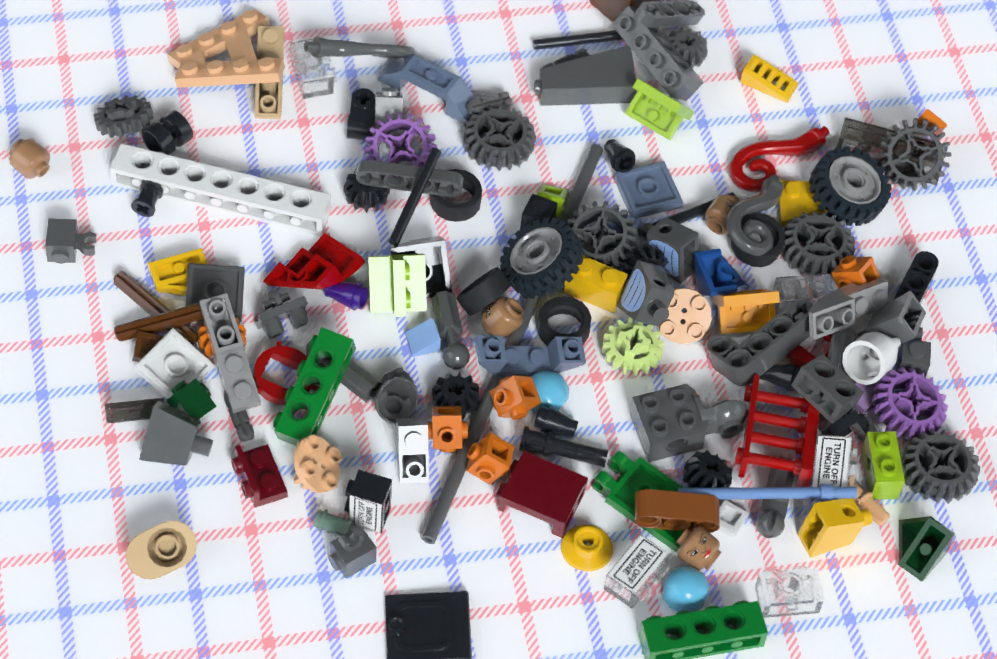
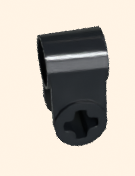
[347,88,376,140]

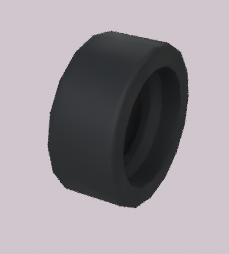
[430,169,482,222]
[731,213,785,267]
[456,267,511,316]
[537,296,592,346]

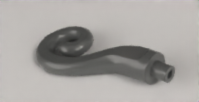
[304,36,416,58]
[726,175,783,256]

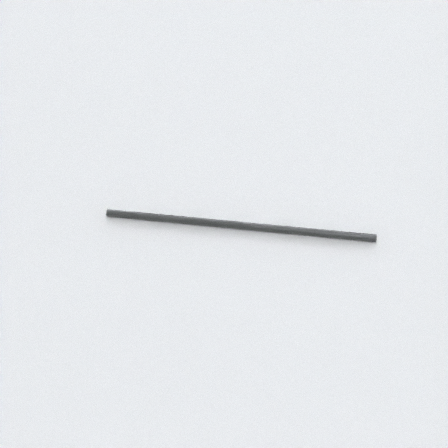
[421,144,603,544]

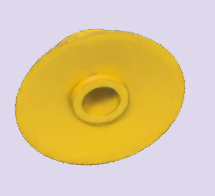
[560,525,613,572]

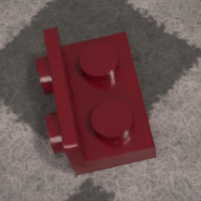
[231,444,288,508]

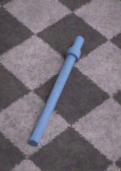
[678,484,857,502]

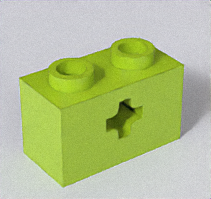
[861,431,905,500]

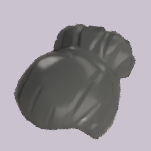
[375,367,418,424]

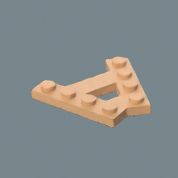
[167,8,285,88]

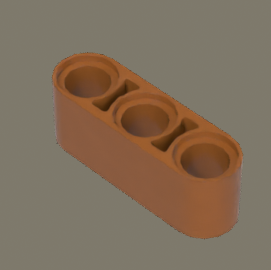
[635,489,720,533]

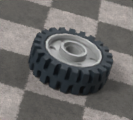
[809,146,892,226]
[500,218,584,299]

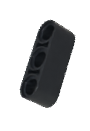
[894,251,939,304]

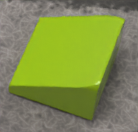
[537,184,568,217]

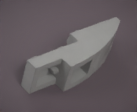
[809,278,889,340]
[199,293,261,413]

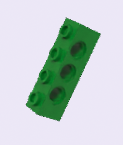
[273,327,356,446]
[638,600,768,659]

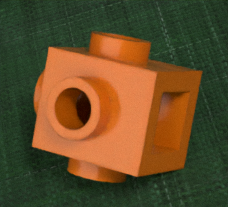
[831,255,881,289]
[489,375,541,420]
[427,406,468,452]
[466,432,515,485]

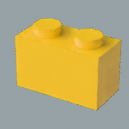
[563,256,628,314]

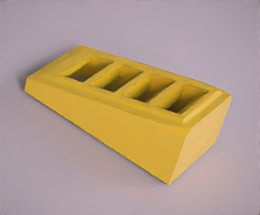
[740,54,799,104]

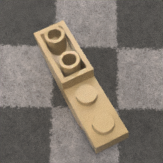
[254,26,284,119]

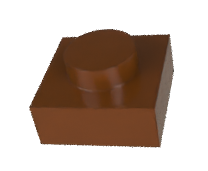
[132,331,164,362]

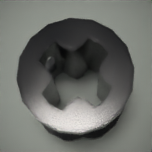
[131,180,164,217]

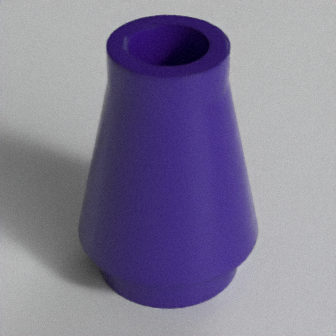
[324,282,369,310]

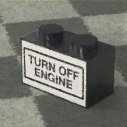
[344,469,393,534]

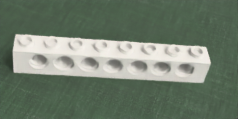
[110,144,331,236]

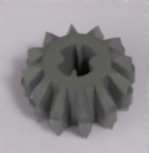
[667,26,708,69]

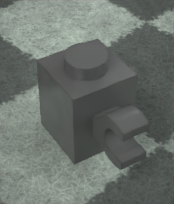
[45,218,97,264]
[896,327,931,377]
[328,525,377,579]

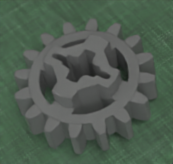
[93,95,154,138]

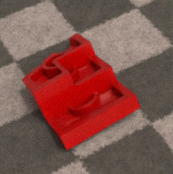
[263,233,365,289]

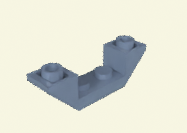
[378,54,476,125]
[474,335,586,377]

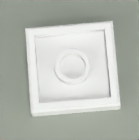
[134,328,216,399]

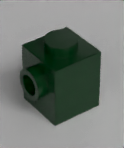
[166,378,217,420]

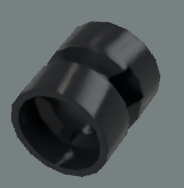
[142,110,194,155]

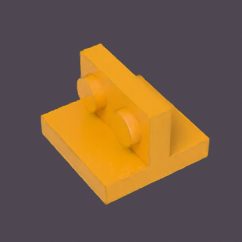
[712,289,780,334]

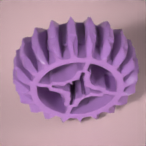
[364,112,438,178]
[871,366,948,442]

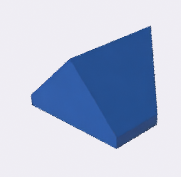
[693,248,750,296]

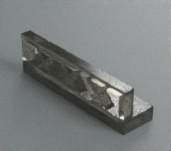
[836,117,948,186]

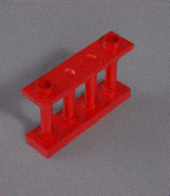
[735,374,819,487]

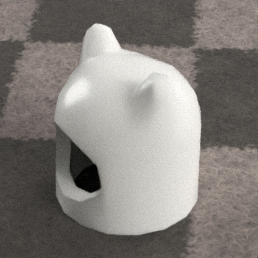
[842,332,901,385]

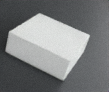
[719,499,750,539]

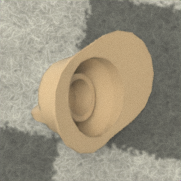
[126,520,197,580]

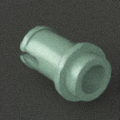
[313,509,353,536]

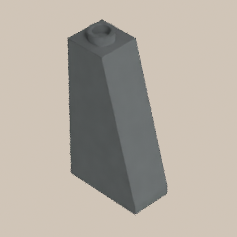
[534,46,636,106]

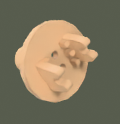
[658,288,712,344]
[293,435,342,494]

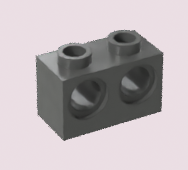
[791,354,864,424]

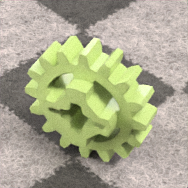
[602,318,664,376]

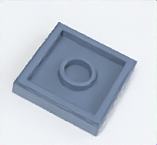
[613,161,683,218]

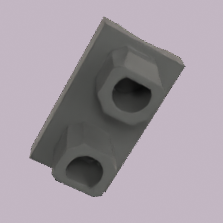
[255,289,309,340]

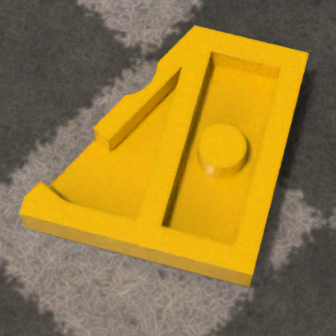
[778,180,828,228]
[148,248,207,296]

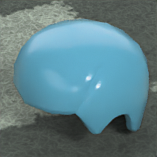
[531,371,569,413]
[662,566,709,612]

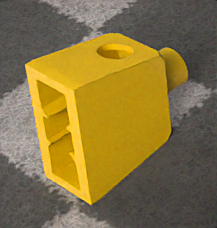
[797,499,872,558]

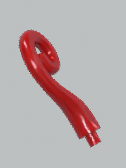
[729,126,830,192]

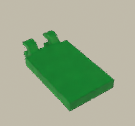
[592,451,684,553]

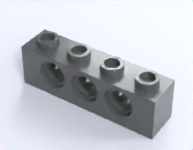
[611,6,704,101]

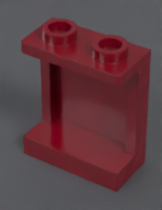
[496,451,588,538]

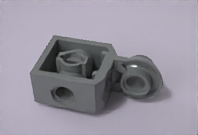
[630,383,747,463]

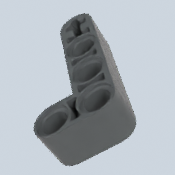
[707,299,813,386]

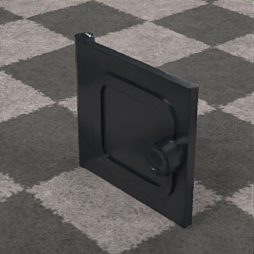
[385,591,472,659]

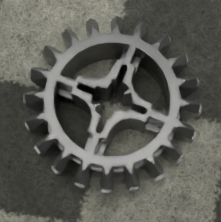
[463,105,536,171]
[878,118,952,191]
[567,200,638,270]
[781,210,855,280]
[901,429,980,504]

